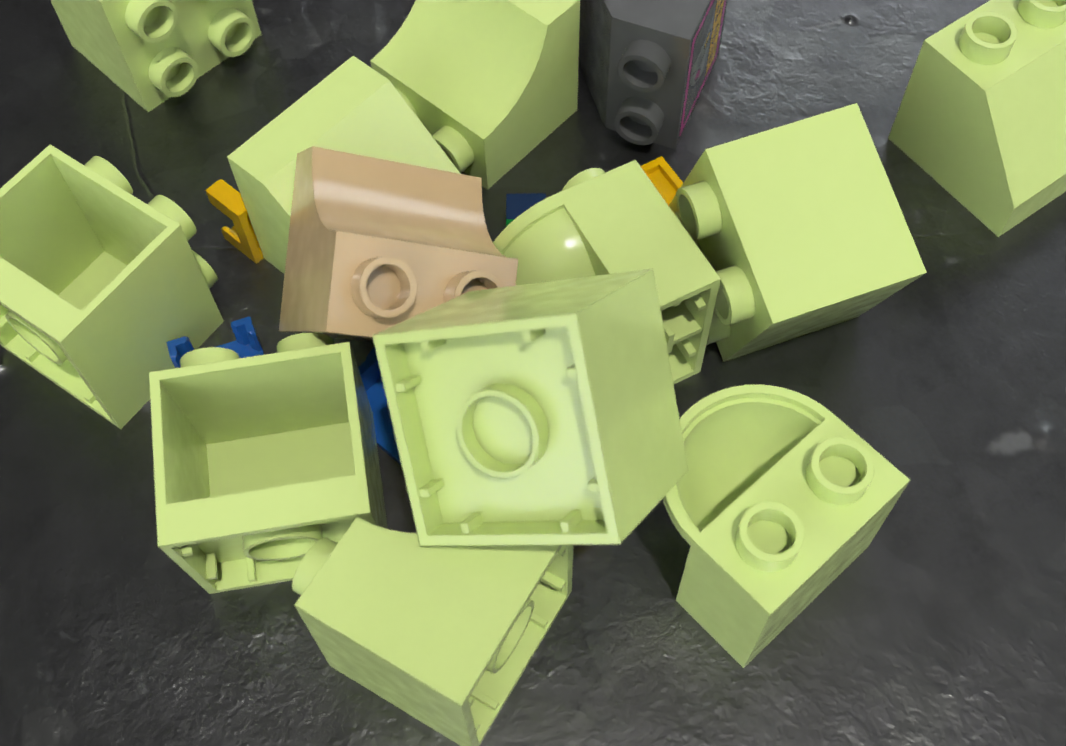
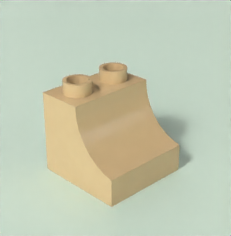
[279,146,518,342]

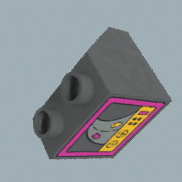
[578,0,728,150]

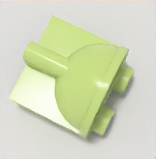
[493,160,721,385]
[663,384,910,668]

